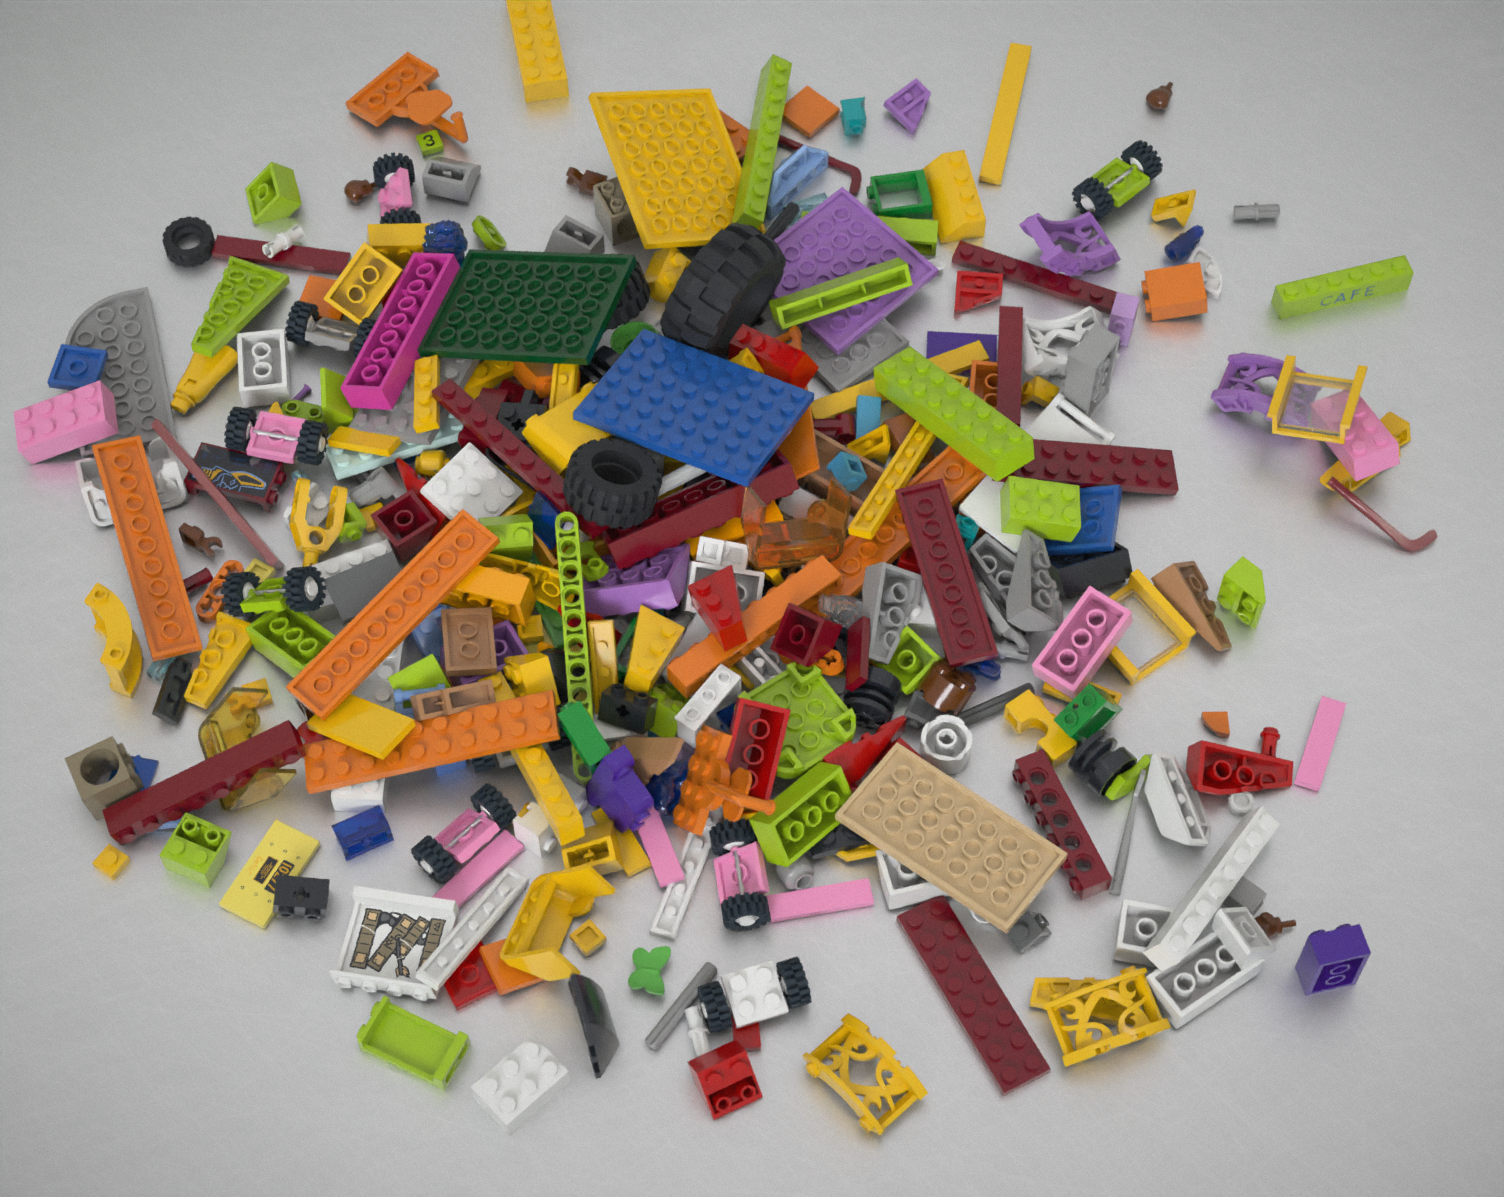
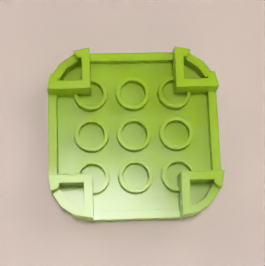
[734,662,856,779]

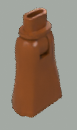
[879,413,936,478]

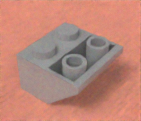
[422,156,481,202]
[544,215,605,254]

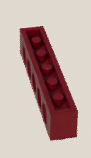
[1012,749,1112,900]

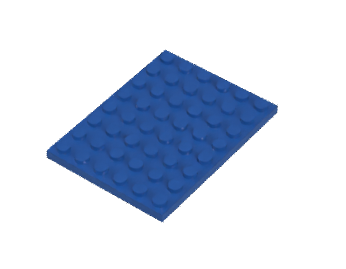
[573,329,814,487]

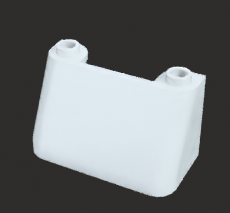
[75,437,186,526]

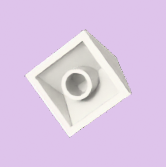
[1211,907,1277,970]

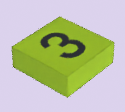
[415,129,444,157]

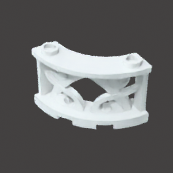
[1022,306,1120,379]

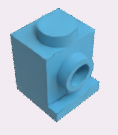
[826,451,867,492]

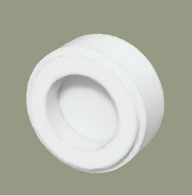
[1227,792,1254,816]

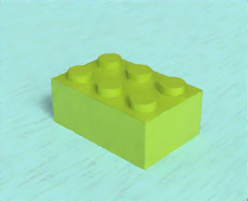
[1000,476,1081,542]

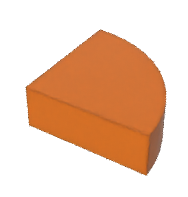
[1201,711,1230,738]

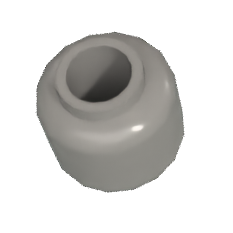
[776,854,814,890]

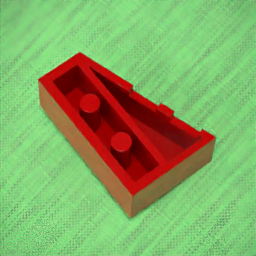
[687,565,748,652]

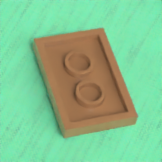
[441,607,497,677]

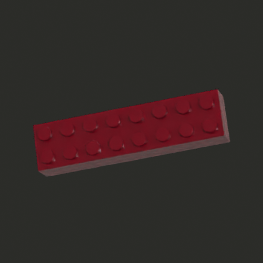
[601,449,800,570]

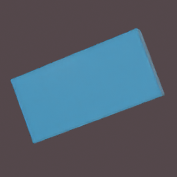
[855,395,881,440]

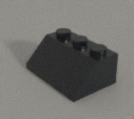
[1048,542,1132,598]

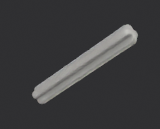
[645,962,718,1050]

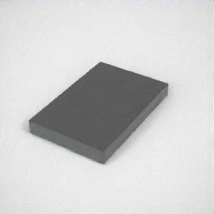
[324,551,401,625]

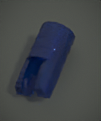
[1164,225,1204,262]
[959,659,1001,681]

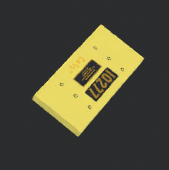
[219,820,321,930]

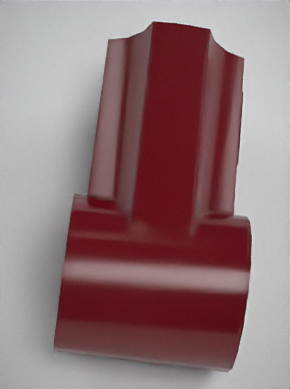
[813,413,856,445]

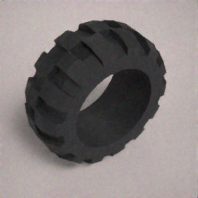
[660,223,786,358]

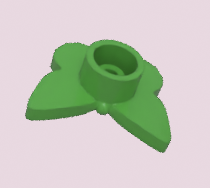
[628,946,671,996]

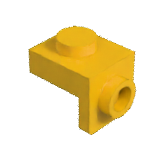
[1021,376,1060,408]

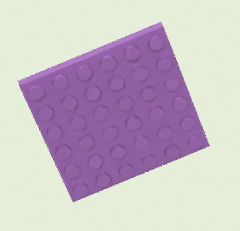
[773,187,939,355]

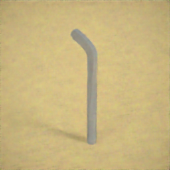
[1110,769,1146,895]

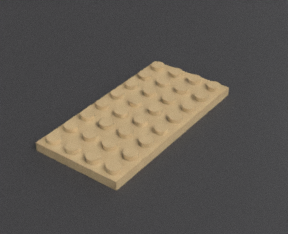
[835,742,1068,934]

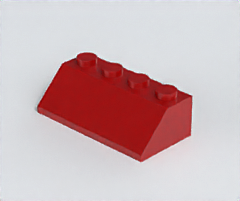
[728,324,819,389]
[725,698,791,800]

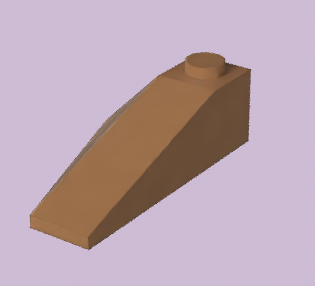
[1151,561,1232,652]
[610,737,685,786]

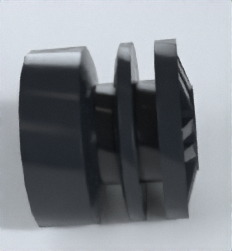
[579,345,620,392]
[843,666,902,730]
[1068,729,1137,798]

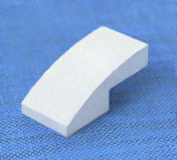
[696,536,751,570]

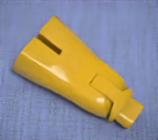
[170,345,238,414]

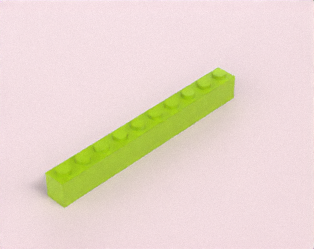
[732,54,792,229]

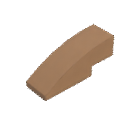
[410,679,496,721]

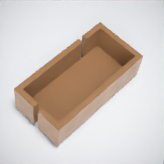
[797,429,885,517]

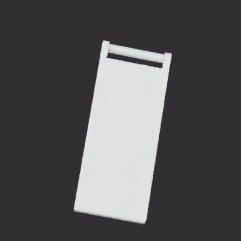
[958,392,1116,553]

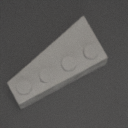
[969,533,1059,637]

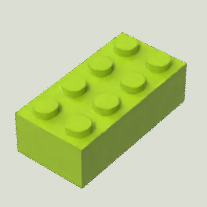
[245,605,336,678]
[749,761,852,867]

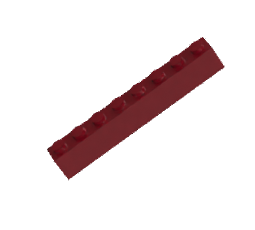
[102,720,307,845]

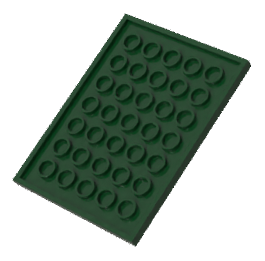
[417,249,637,365]

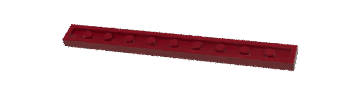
[432,378,610,540]

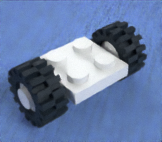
[697,957,812,1033]

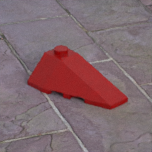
[395,457,451,543]

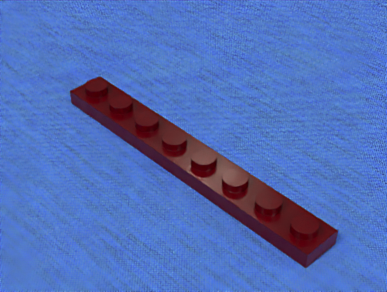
[951,240,1117,315]

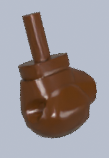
[1146,82,1173,110]
[344,179,377,203]
[1254,912,1296,938]

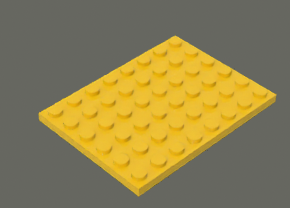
[588,88,766,249]

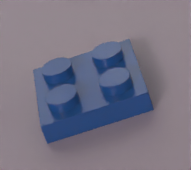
[47,344,108,391]

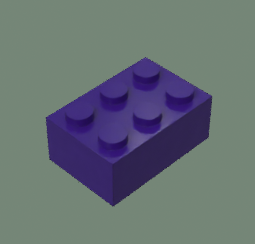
[1295,924,1371,996]

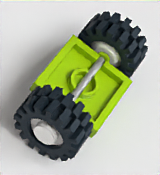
[1072,140,1163,221]
[221,566,326,617]

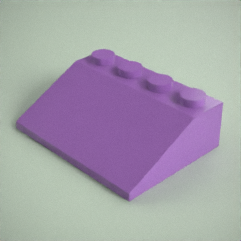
[578,543,691,618]

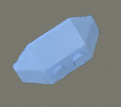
[766,145,829,221]

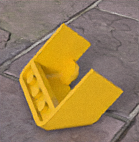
[500,865,616,981]

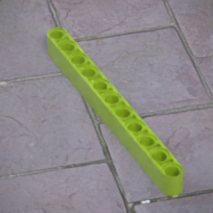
[555,512,594,785]

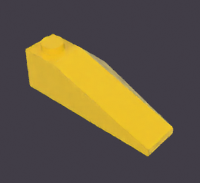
[481,553,584,611]

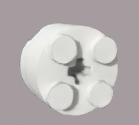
[920,715,972,774]

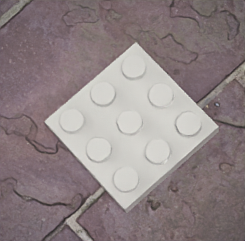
[420,442,523,521]

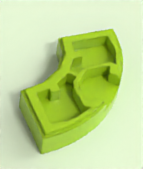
[1105,754,1153,800]

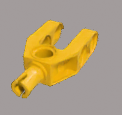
[289,477,348,567]

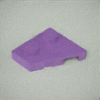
[883,78,931,135]

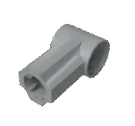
[349,467,399,509]

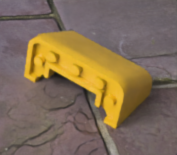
[522,382,614,476]

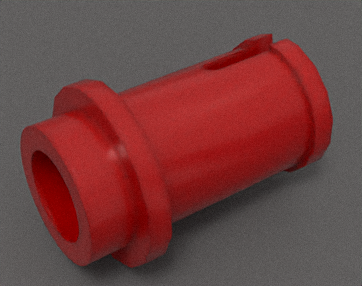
[1260,727,1280,757]

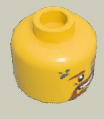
[415,450,451,481]

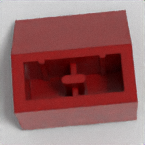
[687,1039,763,1120]

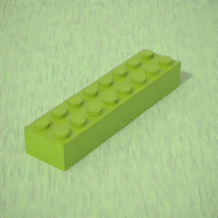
[873,346,1035,482]

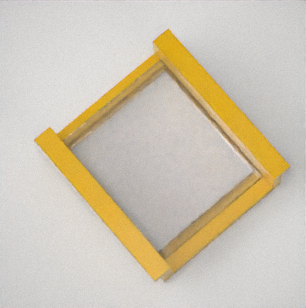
[1267,355,1368,444]
[1108,569,1196,686]

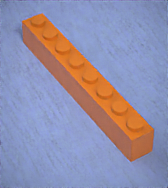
[667,555,841,699]

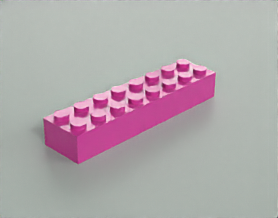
[341,252,460,410]

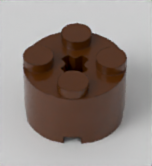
[917,658,977,716]

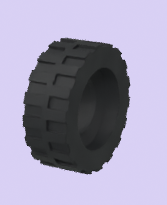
[162,216,215,268]

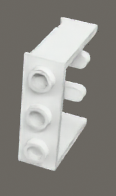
[674,664,741,756]

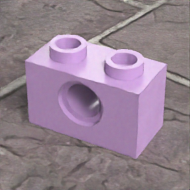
[1107,292,1140,347]

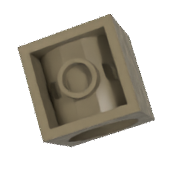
[593,177,640,246]
[65,736,144,821]

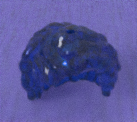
[422,220,468,266]
[645,760,689,817]

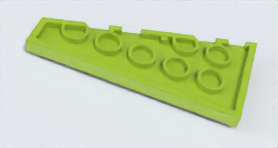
[191,256,290,358]

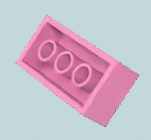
[14,380,119,464]
[1310,391,1400,481]
[1032,586,1133,699]

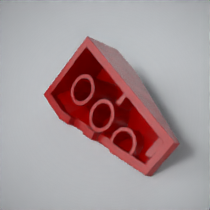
[823,715,907,794]
[1186,740,1294,796]

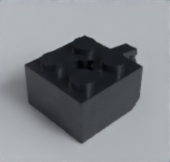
[497,390,549,458]

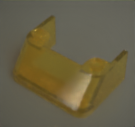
[198,687,297,811]

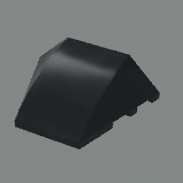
[568,974,620,1079]

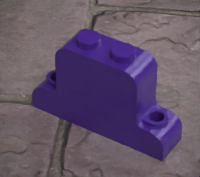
[585,745,654,833]

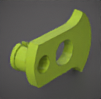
[565,541,609,582]

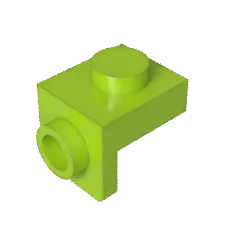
[338,502,367,543]

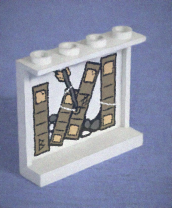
[329,886,460,1000]

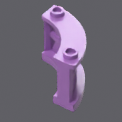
[1019,211,1121,276]
[1210,352,1322,428]

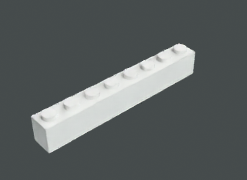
[1143,806,1280,972]

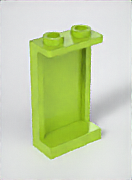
[357,995,471,1091]

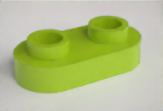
[472,215,507,251]
[281,400,325,423]

